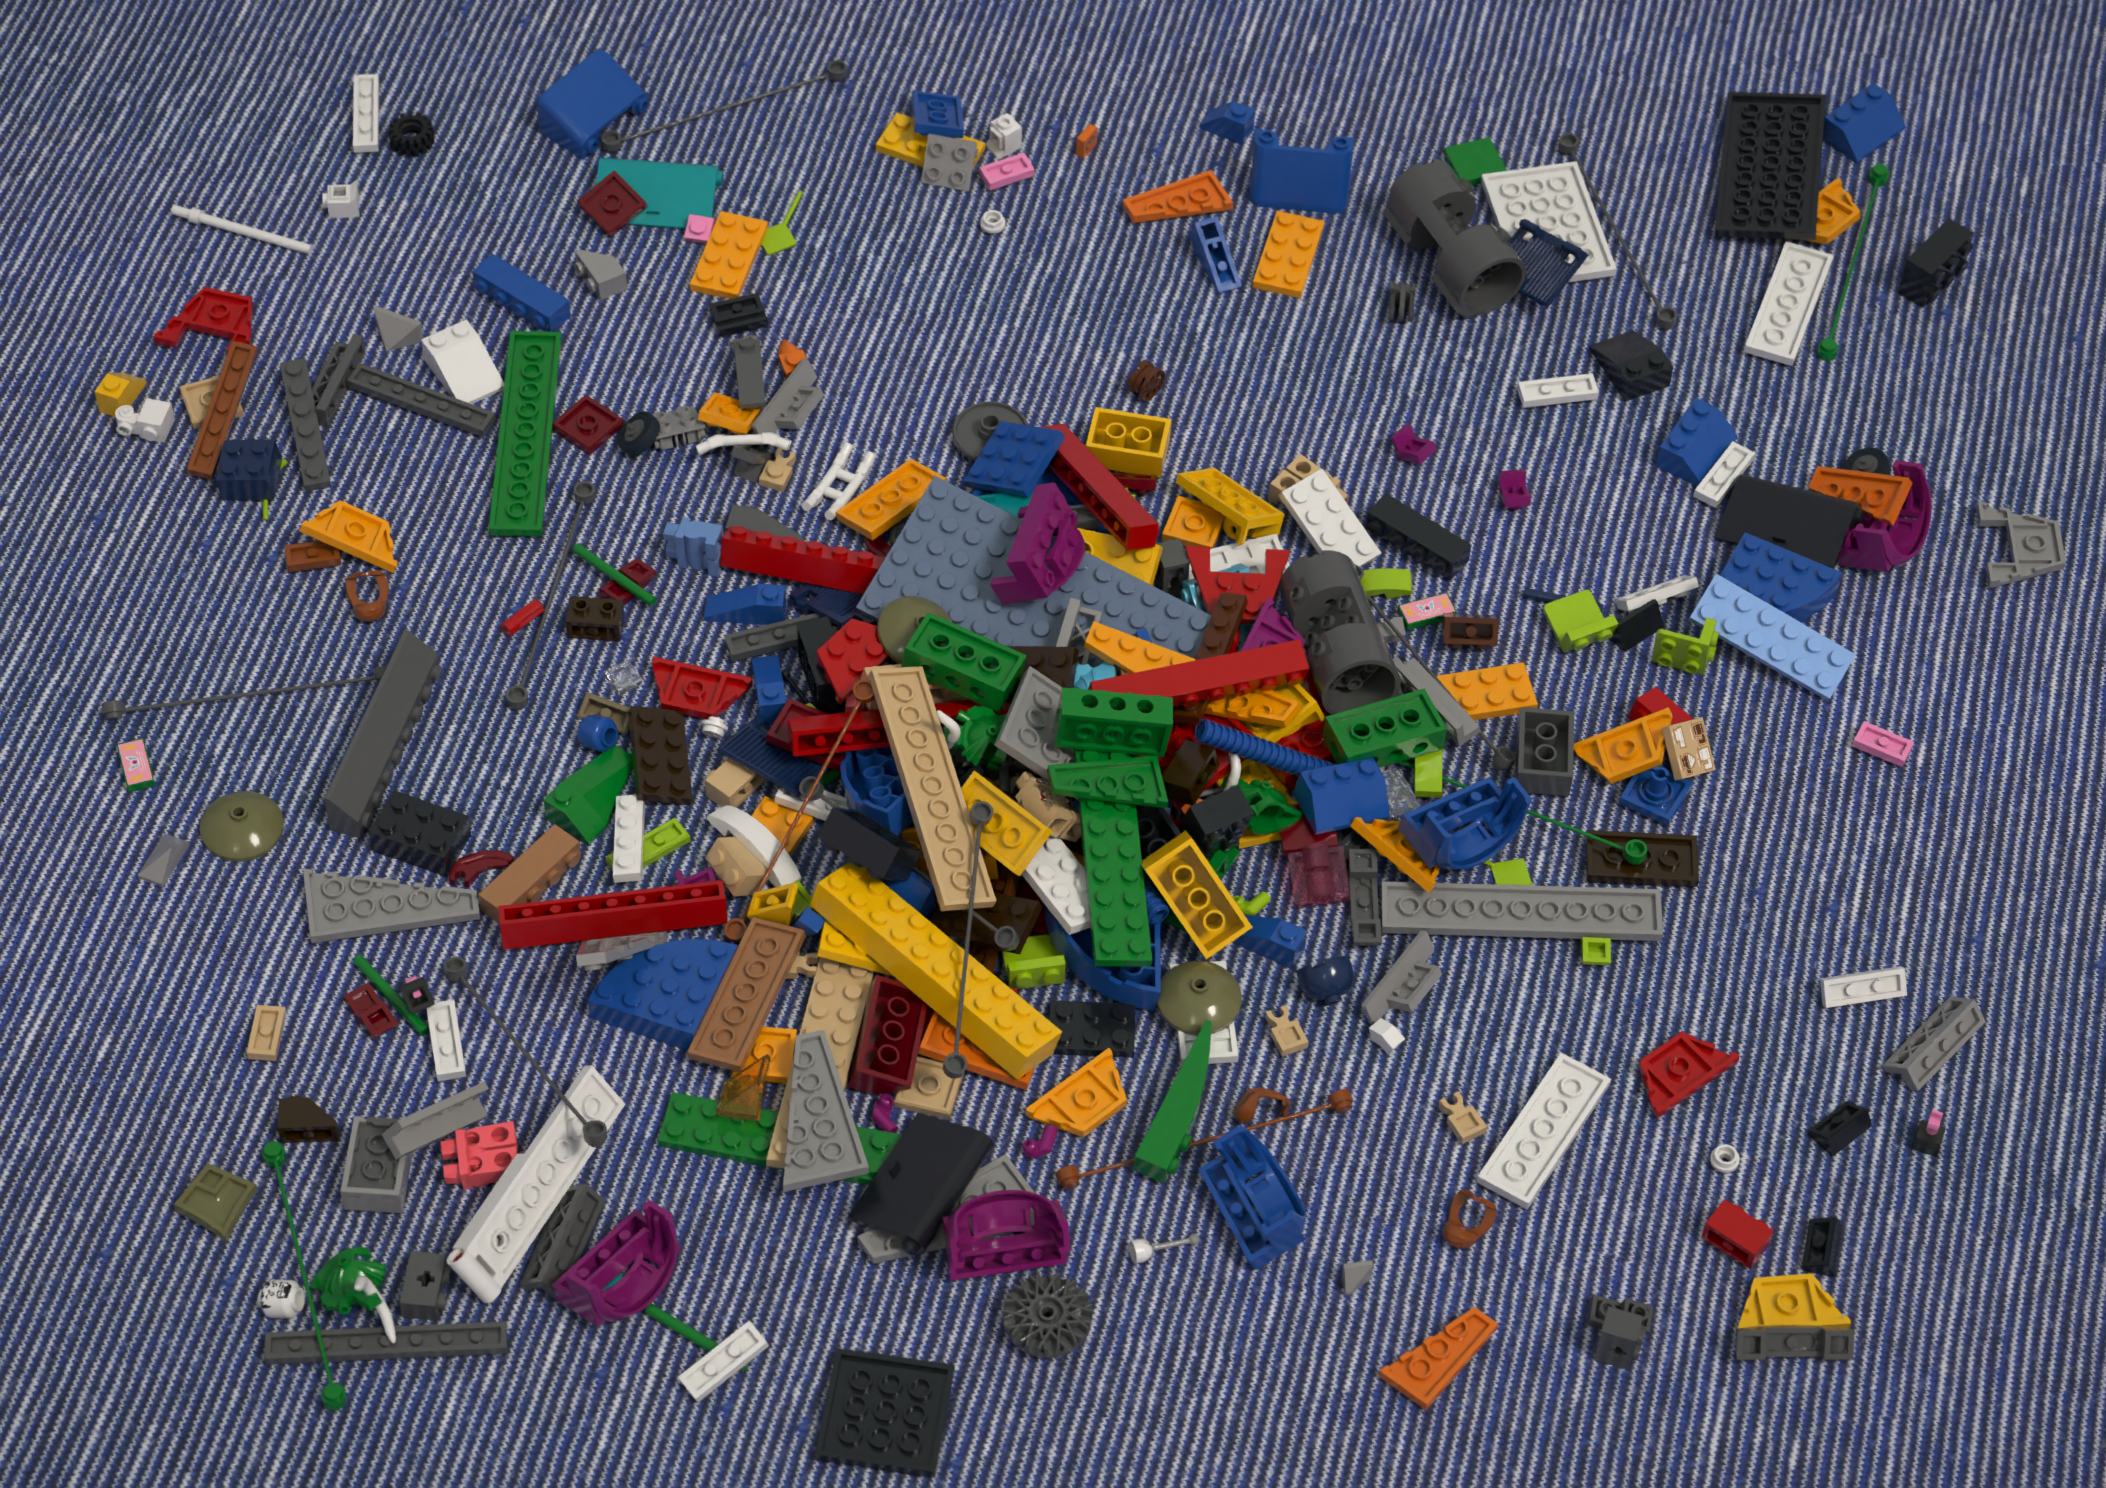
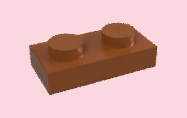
[284,540,341,572]

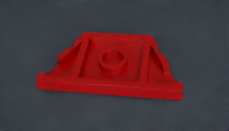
[815,619,890,704]
[652,656,753,720]
[1638,1031,1740,1119]

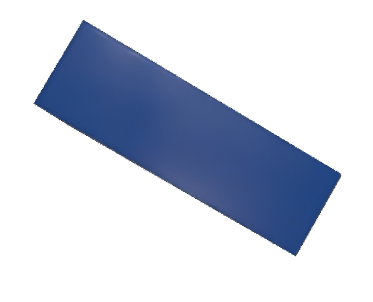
[790,907,826,936]

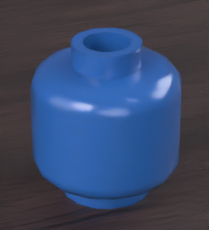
[577,715,618,752]

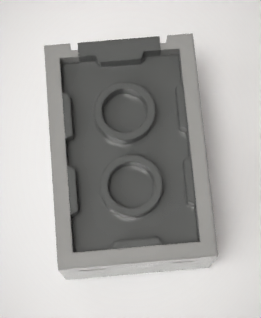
[340,1116,413,1213]

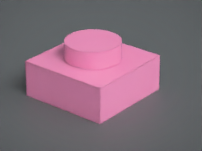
[684,214,715,244]

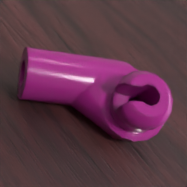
[872,1094,898,1133]
[1022,1125,1058,1159]

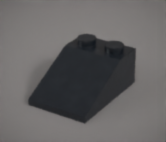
[1589,331,1674,401]

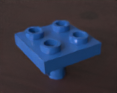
[1619,766,1693,826]

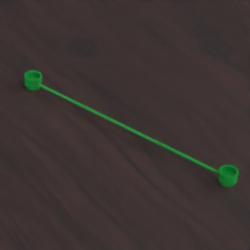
[1816,164,1889,361]
[1387,761,1647,865]
[262,1141,347,1411]

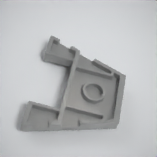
[1976,502,2066,588]

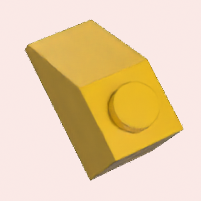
[94,372,147,417]
[747,883,798,926]

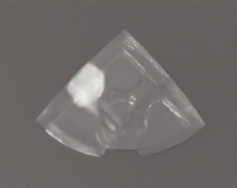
[1369,767,1420,824]

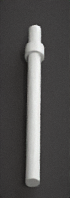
[171,205,313,255]

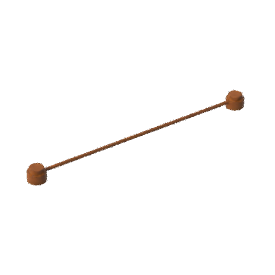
[724,679,875,943]
[1055,1089,1353,1190]

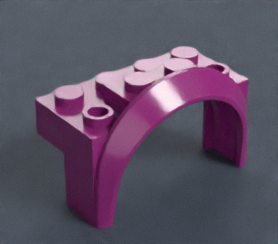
[1838,460,1932,572]
[990,483,1085,605]
[942,1190,1071,1280]
[552,1200,681,1327]

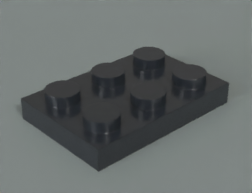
[1050,1000,1135,1058]

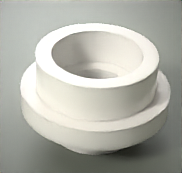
[980,210,1005,233]
[701,716,728,738]
[1710,1144,1740,1173]

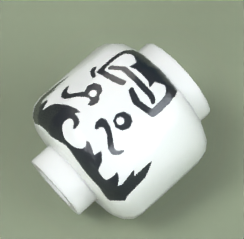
[258,1279,305,1319]

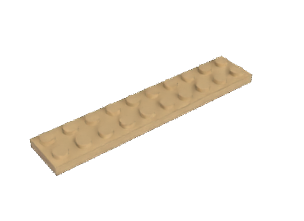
[868,666,996,911]
[766,957,875,1169]

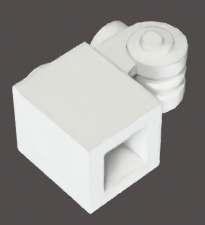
[115,398,175,442]

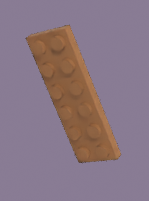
[687,917,806,1072]

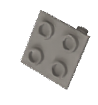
[921,134,978,191]
[652,406,706,450]

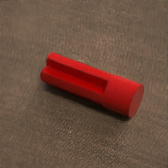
[500,599,545,637]

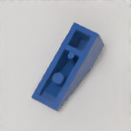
[1188,216,1242,294]
[704,584,786,625]
[751,655,786,725]
[1232,914,1307,970]

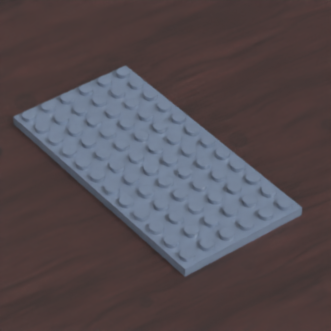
[856,476,1211,668]

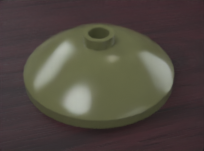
[877,596,953,664]
[200,791,284,862]
[1157,961,1242,1035]

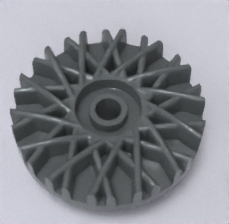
[952,401,1028,465]
[1003,1272,1092,1358]

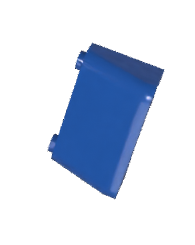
[537,49,649,160]
[1249,129,1354,213]

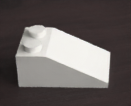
[421,319,504,404]

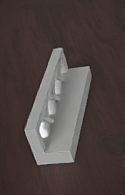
[1056,598,1102,665]
[1393,656,1481,747]
[1882,997,1986,1091]
[382,1081,489,1160]

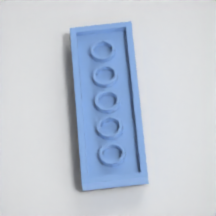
[1689,574,1856,701]

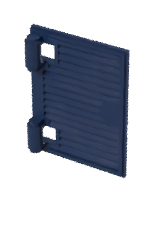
[1509,219,1589,308]
[789,583,878,630]
[717,715,831,797]

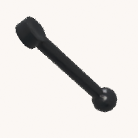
[781,669,815,707]

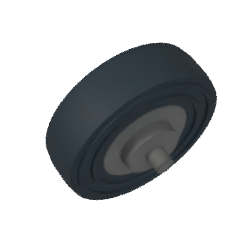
[618,411,660,456]
[1843,447,1891,475]

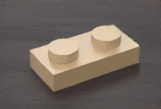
[247,1005,286,1061]

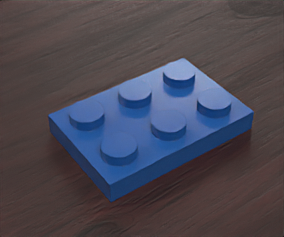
[911,90,964,138]

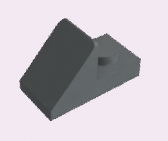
[731,445,774,482]

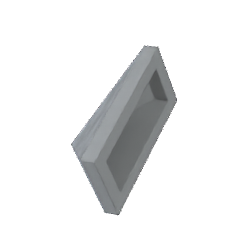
[374,306,423,352]
[137,834,190,887]

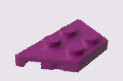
[1240,597,1306,651]

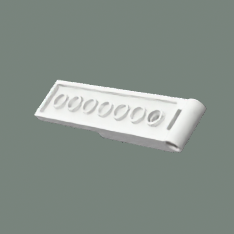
[447,1065,625,1303]

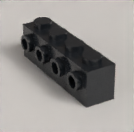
[1366,493,1471,580]

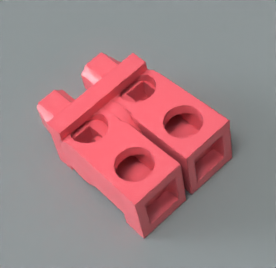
[440,1121,519,1190]

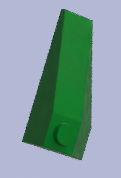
[544,745,633,846]

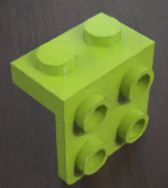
[1543,590,1618,653]
[1652,618,1719,675]
[1002,934,1066,989]

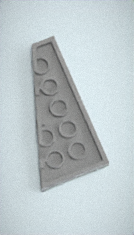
[303,868,480,943]
[576,931,668,971]
[783,1030,869,1192]
[858,1154,1035,1264]

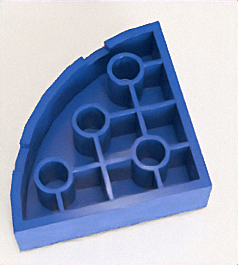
[1720,532,1842,623]
[840,747,913,835]
[1044,904,1161,1011]
[588,939,738,1050]

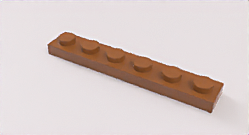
[187,341,258,480]

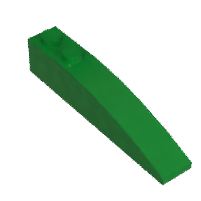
[1133,1020,1211,1183]

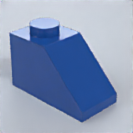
[1199,101,1255,145]

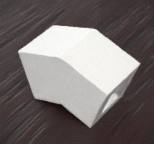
[1369,1018,1405,1054]

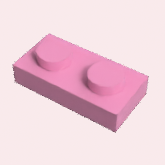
[979,153,1035,190]
[1852,721,1914,767]

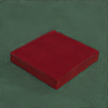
[577,171,648,238]
[553,395,624,456]
[1279,804,1339,856]

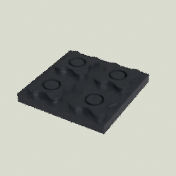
[815,1348,955,1478]

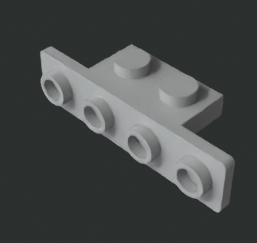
[751,359,824,434]
[1362,930,1442,1025]

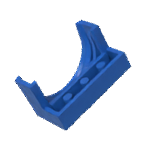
[1398,777,1532,870]
[1198,1125,1306,1270]

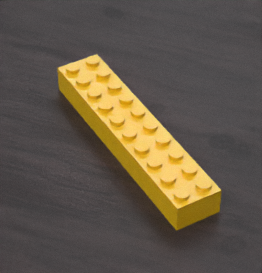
[810,862,1062,1080]

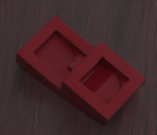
[599,558,657,605]
[344,982,399,1039]

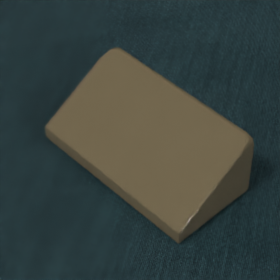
[577,692,630,735]

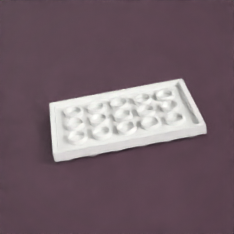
[1481,161,1617,282]

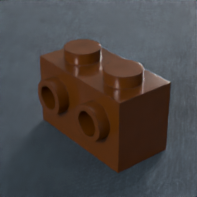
[1441,613,1499,649]

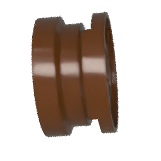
[1127,360,1165,401]

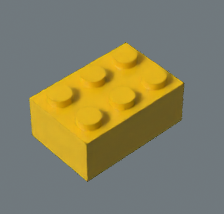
[1086,407,1172,478]

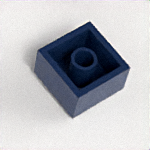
[215,439,282,501]

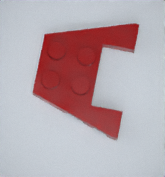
[153,287,253,356]
[1185,546,1290,624]

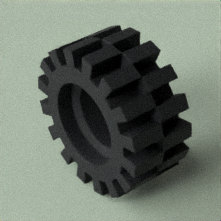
[388,112,435,158]

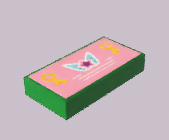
[1397,592,1457,631]
[116,738,156,792]

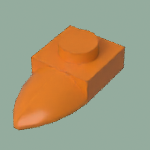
[778,339,807,380]

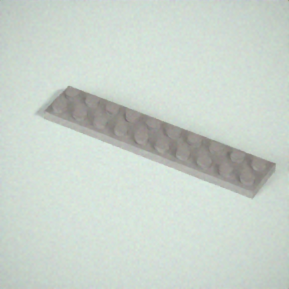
[1381,881,1663,941]

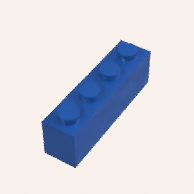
[472,253,571,332]

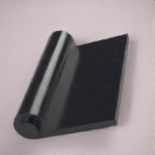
[1714,474,1865,569]
[847,1112,994,1255]

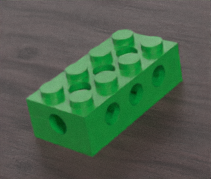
[901,612,1027,713]
[1054,687,1173,757]
[1322,688,1447,768]

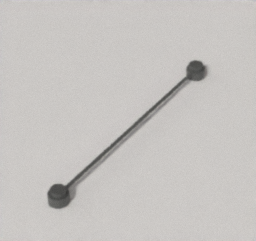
[601,60,847,153]
[1558,133,1677,330]
[506,481,595,710]
[1354,564,1517,771]
[101,666,387,721]
[799,776,1020,951]
[943,801,993,1079]
[443,957,607,1147]

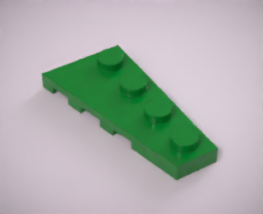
[1047,756,1168,808]

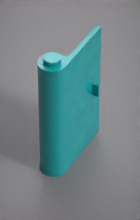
[592,157,724,230]

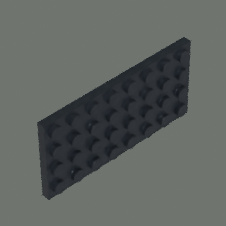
[1715,92,1826,240]

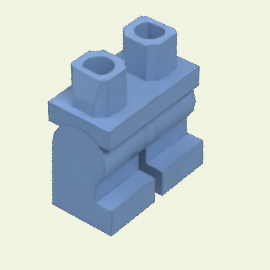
[663,517,724,577]

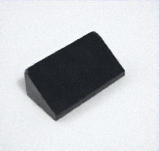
[1612,599,1663,651]
[1808,1101,1872,1156]
[1801,1217,1844,1277]

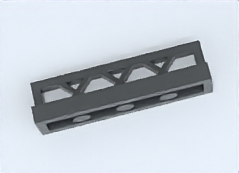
[312,334,366,427]
[519,1184,605,1299]

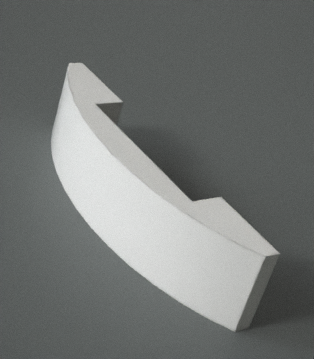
[706,805,801,887]

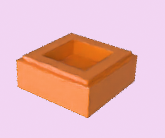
[1076,124,1098,159]

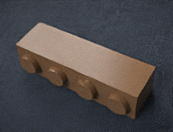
[478,824,581,924]

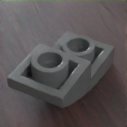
[1586,1294,1653,1335]

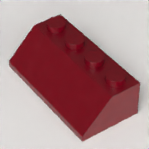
[847,975,928,1095]

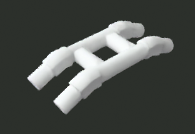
[696,432,792,455]
[801,442,876,520]

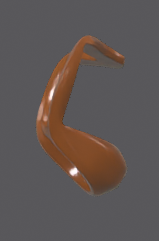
[346,571,389,621]
[1233,1088,1291,1124]
[1442,1189,1497,1248]

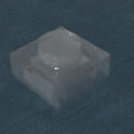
[605,660,642,695]

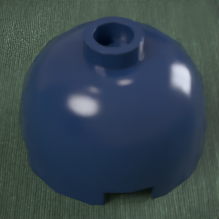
[1296,956,1354,1005]

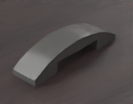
[1348,849,1382,945]
[1735,1325,1855,1360]

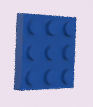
[963,421,1065,497]

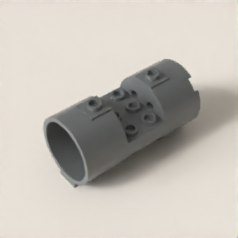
[1382,159,1526,320]
[1279,550,1403,715]

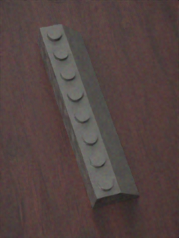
[324,630,442,838]

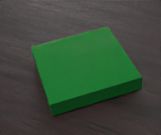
[1443,137,1507,185]

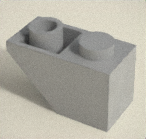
[574,250,627,301]

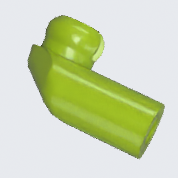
[1232,891,1271,916]

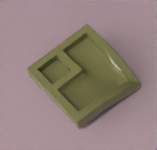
[174,1163,258,1242]

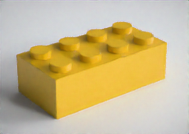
[1141,831,1253,959]

